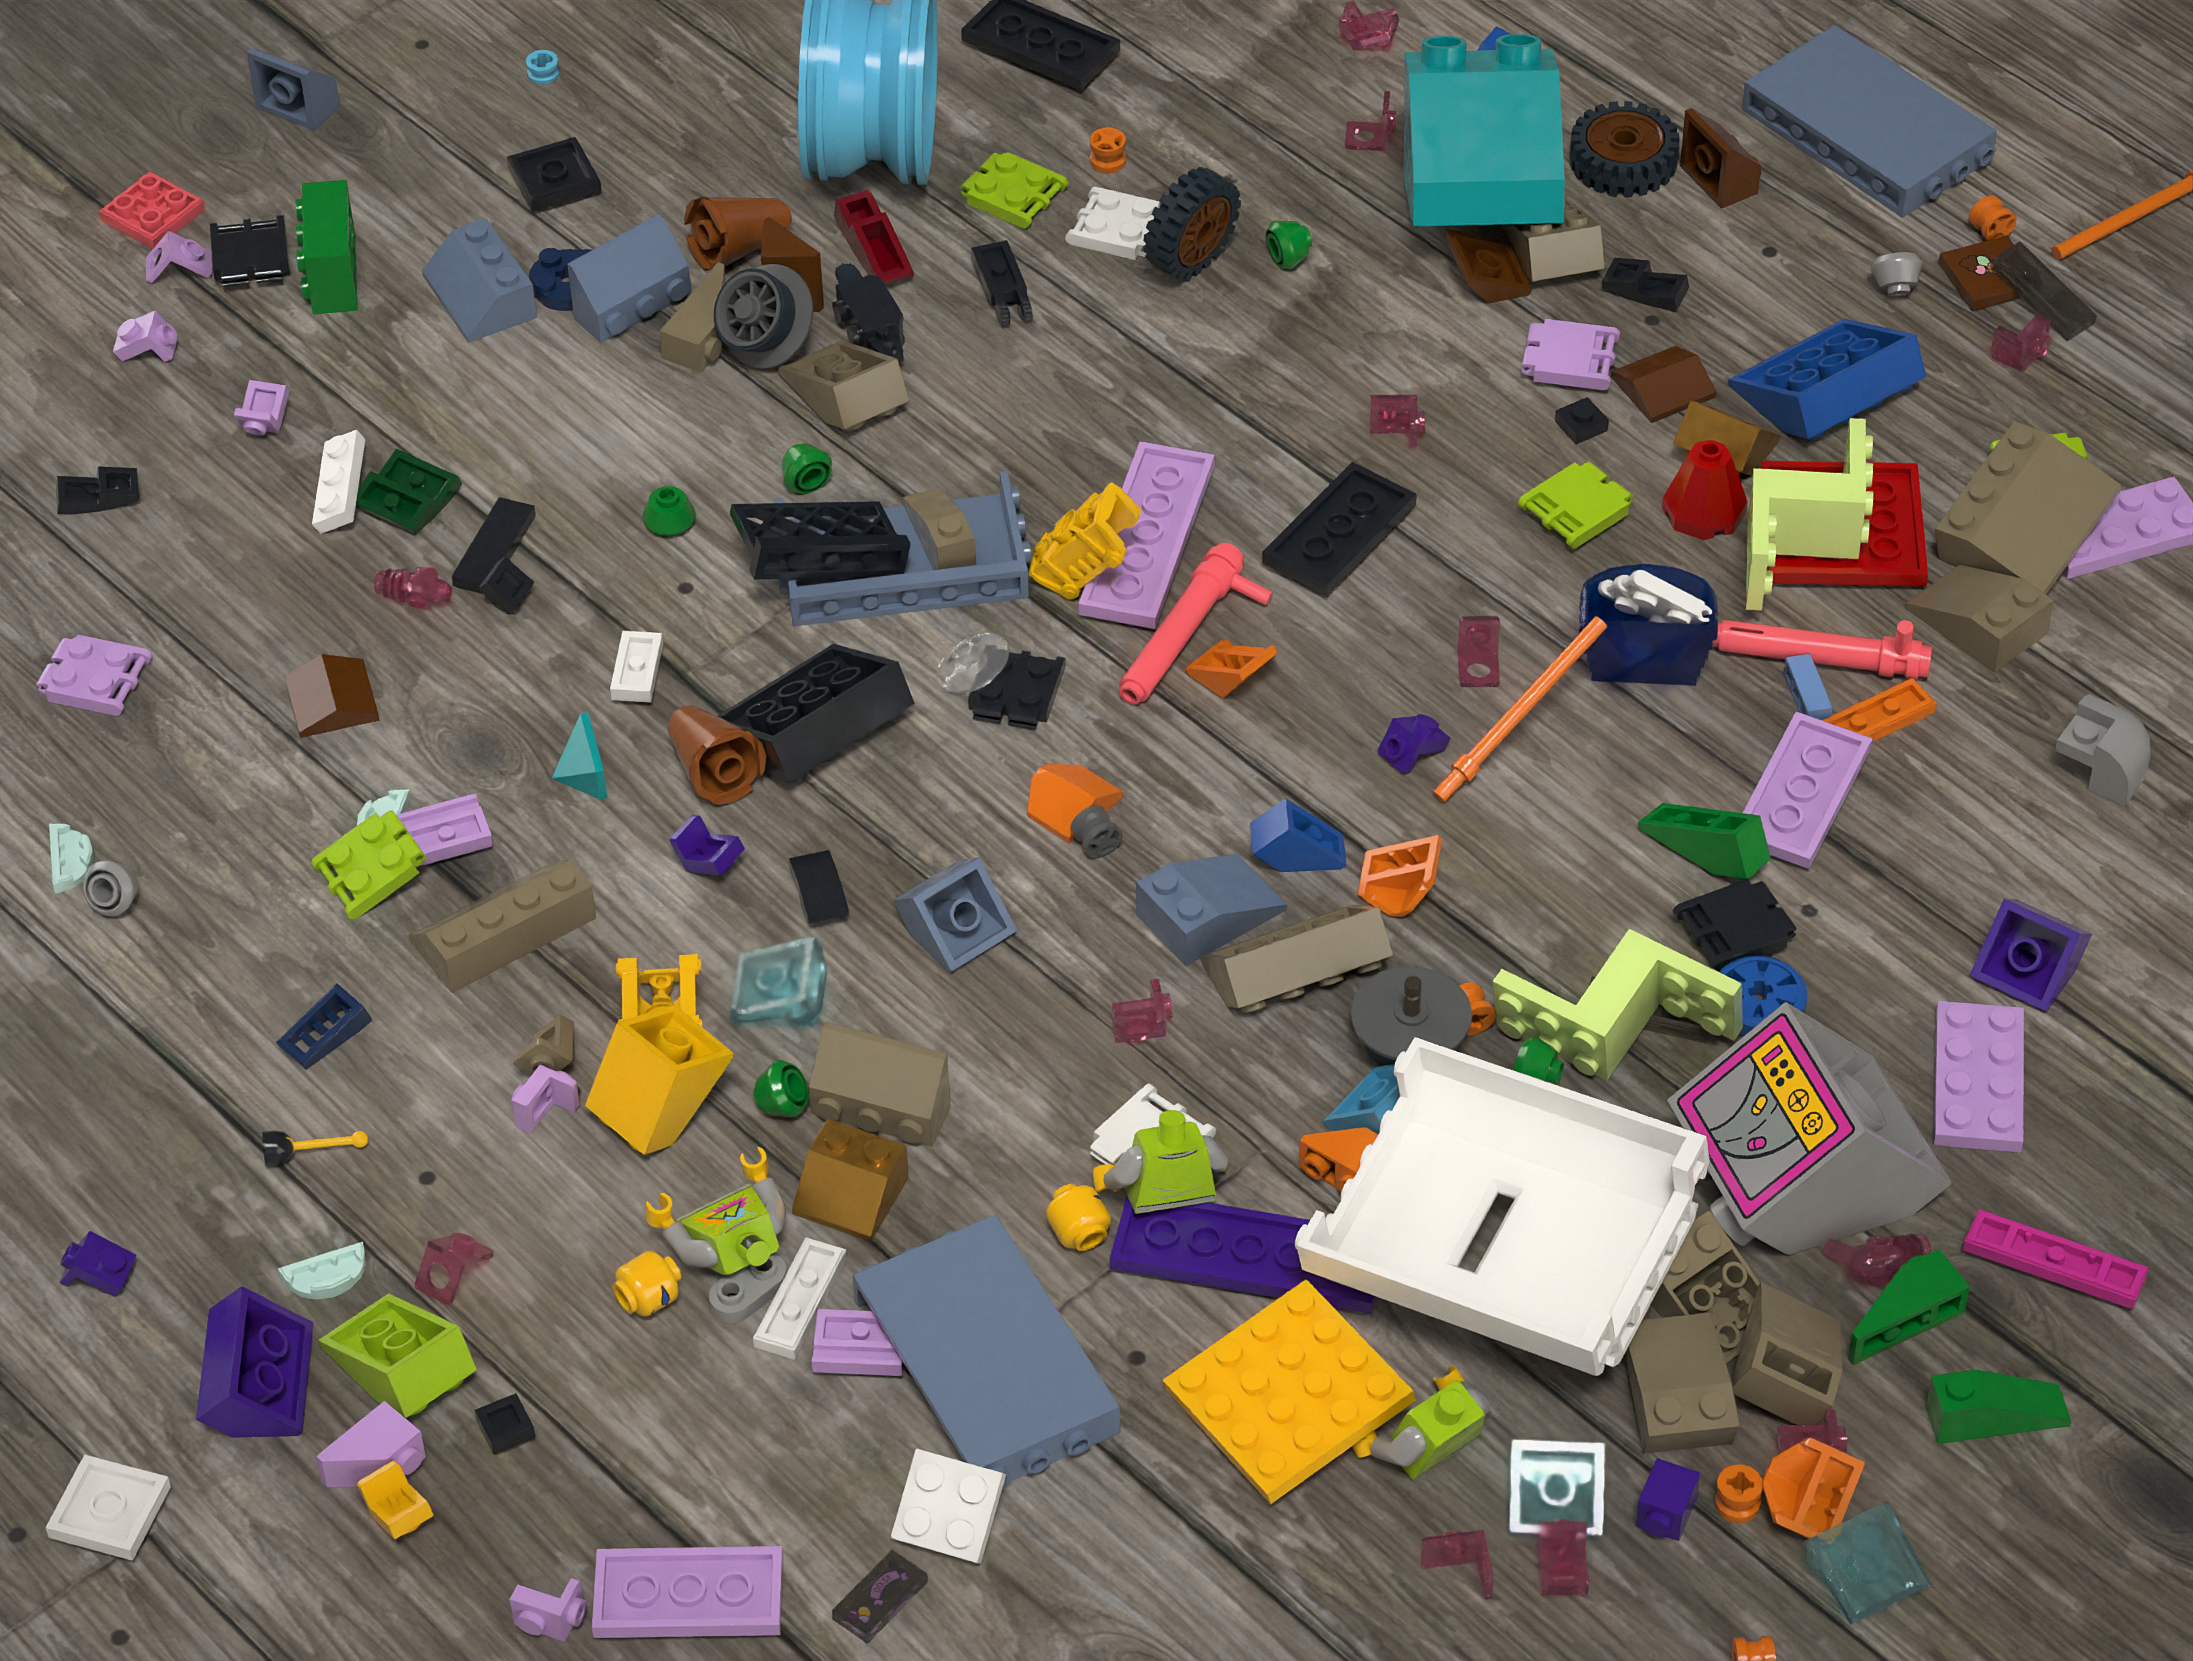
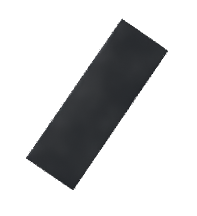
[451,497,536,594]

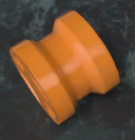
[1090,127,1126,174]
[1969,195,2017,241]
[1459,982,1496,1036]
[1714,1464,1763,1523]
[1731,1636,1776,1661]

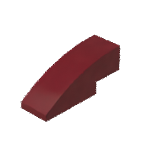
[834,189,914,285]

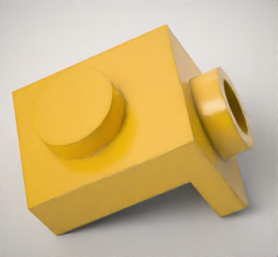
[357,1460,434,1540]

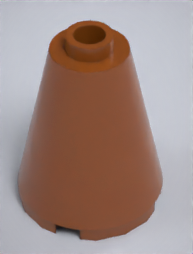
[684,197,792,270]
[667,705,766,805]

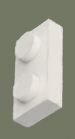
[610,631,663,702]

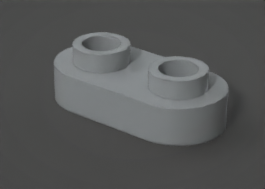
[709,1253,787,1324]

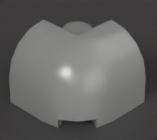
[2055,694,2151,806]

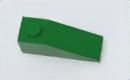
[1638,803,1771,880]
[1848,1249,1970,1365]
[1926,1370,2071,1444]

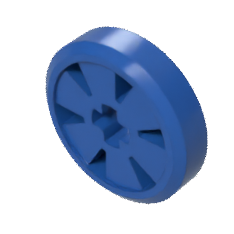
[1719,956,1807,1036]

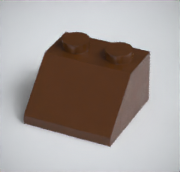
[1680,108,1762,209]

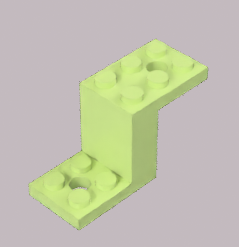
[1746,418,1873,611]
[1493,929,1743,1081]

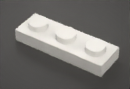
[312,430,365,534]

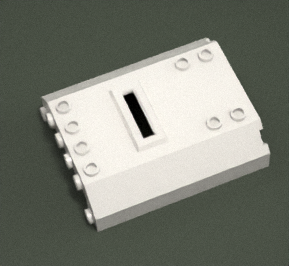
[1295,1037,1710,1376]

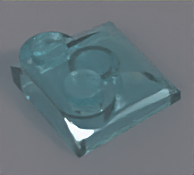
[729,936,828,1026]
[1510,1440,1604,1537]
[1804,1501,1932,1625]

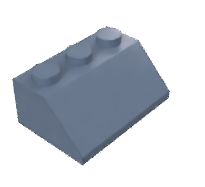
[567,214,691,343]
[422,218,537,343]

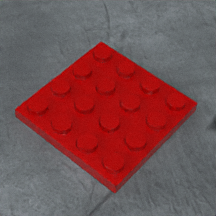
[1760,461,1928,586]

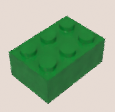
[295,180,358,315]

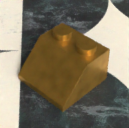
[1673,400,1781,476]
[792,1119,909,1242]

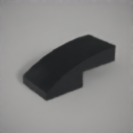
[1602,257,1689,310]
[56,466,139,514]
[789,850,849,924]

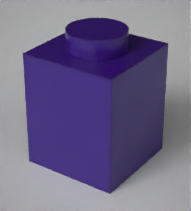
[1636,1458,1700,1541]

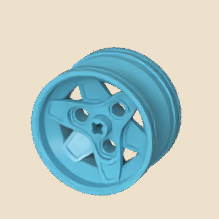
[798,0,938,185]

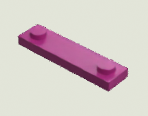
[1963,1209,2149,1309]

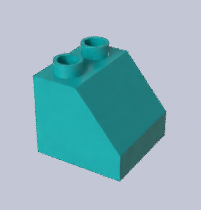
[1404,34,1565,226]

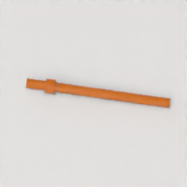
[2051,170,2193,260]
[1432,616,1607,803]

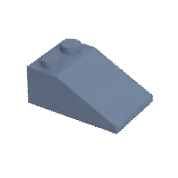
[1136,854,1287,966]

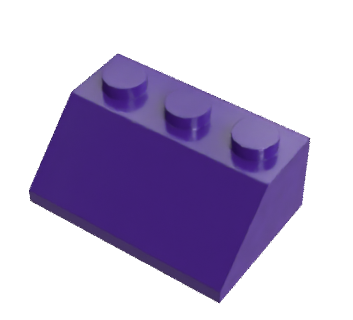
[196,1286,313,1438]

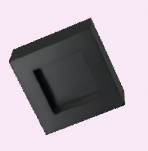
[1555,397,1609,444]
[478,557,534,614]
[474,1393,535,1454]

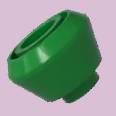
[1265,221,1312,270]
[782,443,832,494]
[642,486,696,537]
[1513,1037,1564,1086]
[753,1060,809,1117]

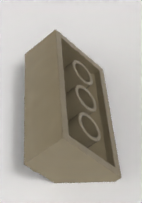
[409,860,596,993]
[1199,904,1393,1013]

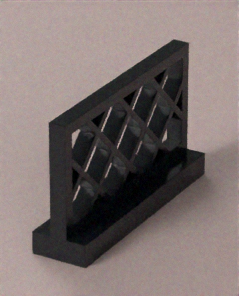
[730,501,911,580]

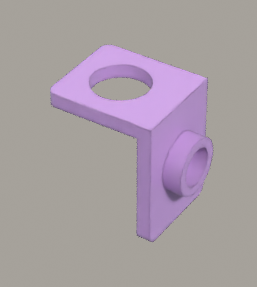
[146,230,212,283]

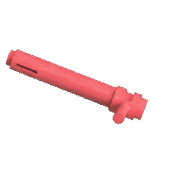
[1119,542,1273,705]
[1711,620,1932,681]

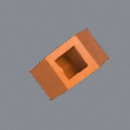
[1299,1127,1379,1192]

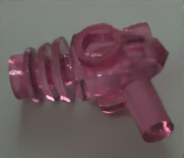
[374,567,452,609]
[1824,1233,1931,1284]

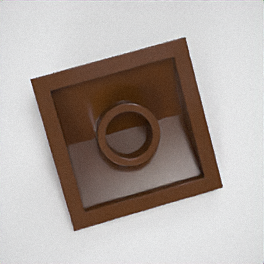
[1443,229,1532,303]
[1610,346,1717,423]
[284,654,380,738]

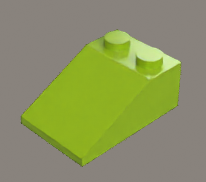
[318,1293,477,1418]

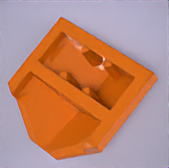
[1185,640,1278,698]
[1027,764,1123,844]
[1357,835,1442,917]
[1762,1437,1865,1548]

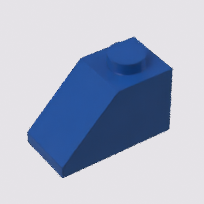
[1250,798,1346,872]

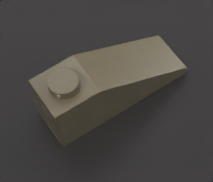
[660,262,726,373]
[902,488,976,570]

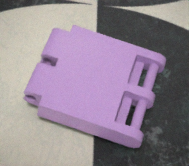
[1521,319,1620,390]
[36,635,153,716]

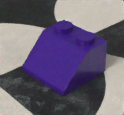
[1969,898,2092,1011]

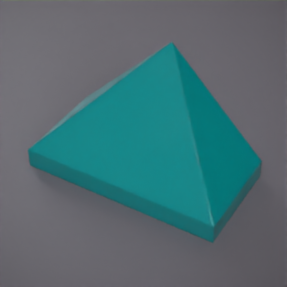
[552,712,607,800]

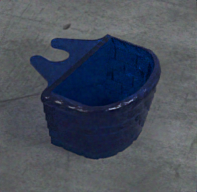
[1579,563,1718,686]

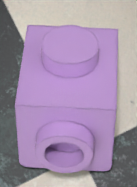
[113,311,178,362]
[233,380,290,436]
[511,1065,580,1133]
[509,1578,587,1642]

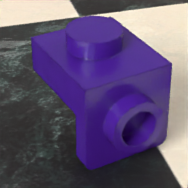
[1378,714,1451,773]
[670,815,745,875]
[60,1231,136,1297]

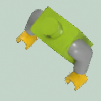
[1092,1110,1228,1214]
[645,1147,786,1275]
[1352,1365,1491,1481]

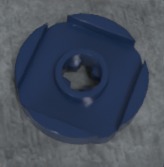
[529,248,592,311]

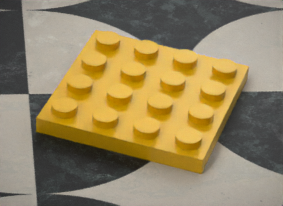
[1163,1279,1416,1505]

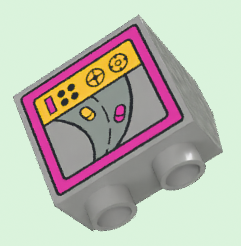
[1667,1002,1952,1255]

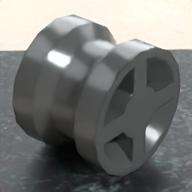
[1070,806,1122,858]

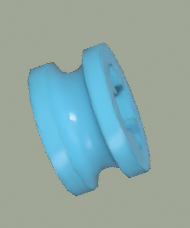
[526,50,560,85]

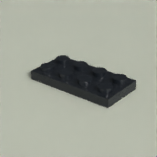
[961,0,1120,90]
[1262,462,1417,596]

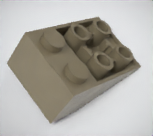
[1501,197,1605,282]
[1650,1210,1760,1363]
[1731,1282,1843,1431]

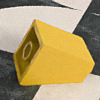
[585,1005,734,1155]

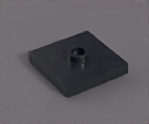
[507,137,602,211]

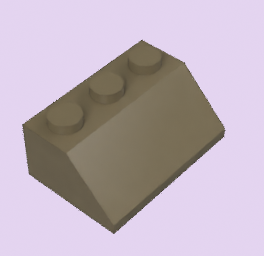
[809,1022,950,1146]

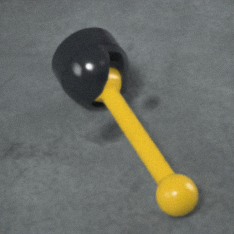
[262,1130,368,1166]

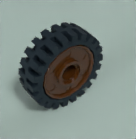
[1570,101,1680,197]
[1143,167,1241,280]

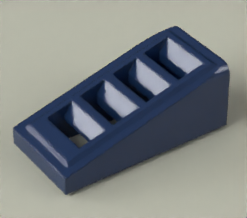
[276,983,372,1070]

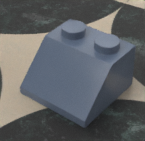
[246,48,340,131]
[893,857,1018,972]

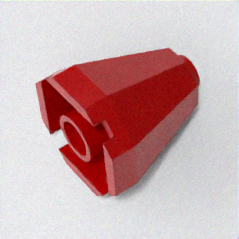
[1662,440,1748,540]

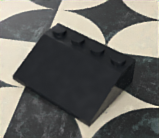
[717,643,915,783]

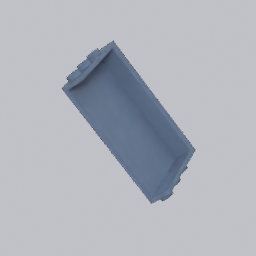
[1742,25,1997,218]
[771,471,1031,626]
[853,1214,1120,1487]

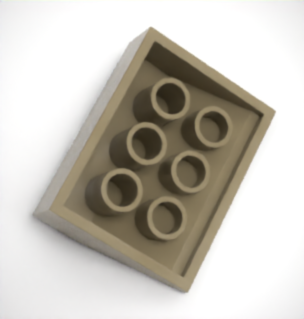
[1935,421,2122,594]

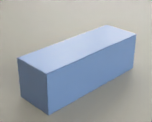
[1784,654,1832,720]

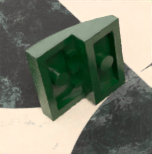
[355,449,462,533]

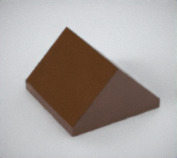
[761,217,824,312]

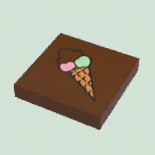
[1939,235,2041,311]

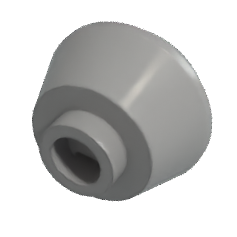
[1871,252,1923,296]
[83,860,138,916]

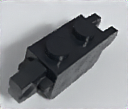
[832,263,905,363]

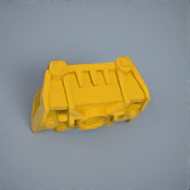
[1028,482,1141,601]
[616,954,703,1028]

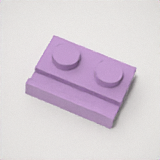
[397,793,493,867]
[811,1309,903,1376]

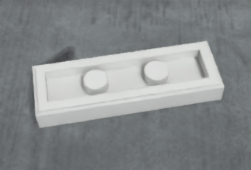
[753,1237,847,1360]

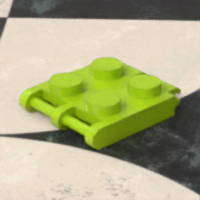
[960,152,1069,229]
[1518,462,1634,549]
[311,810,427,920]

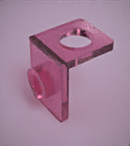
[1345,91,1396,151]
[1457,616,1500,687]
[414,1233,494,1304]
[1420,1530,1493,1599]

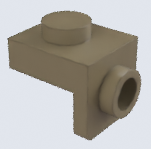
[513,1014,574,1075]

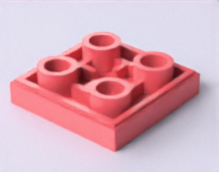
[99,172,205,249]

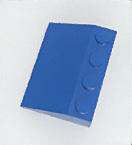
[1728,319,1926,440]

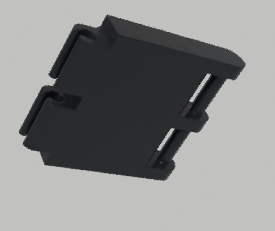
[210,215,290,287]
[968,645,1066,730]
[1673,879,1797,972]

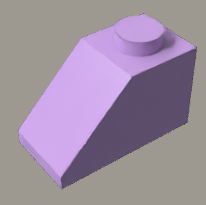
[316,1401,426,1488]

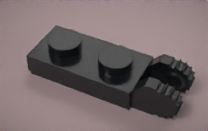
[971,240,1033,326]

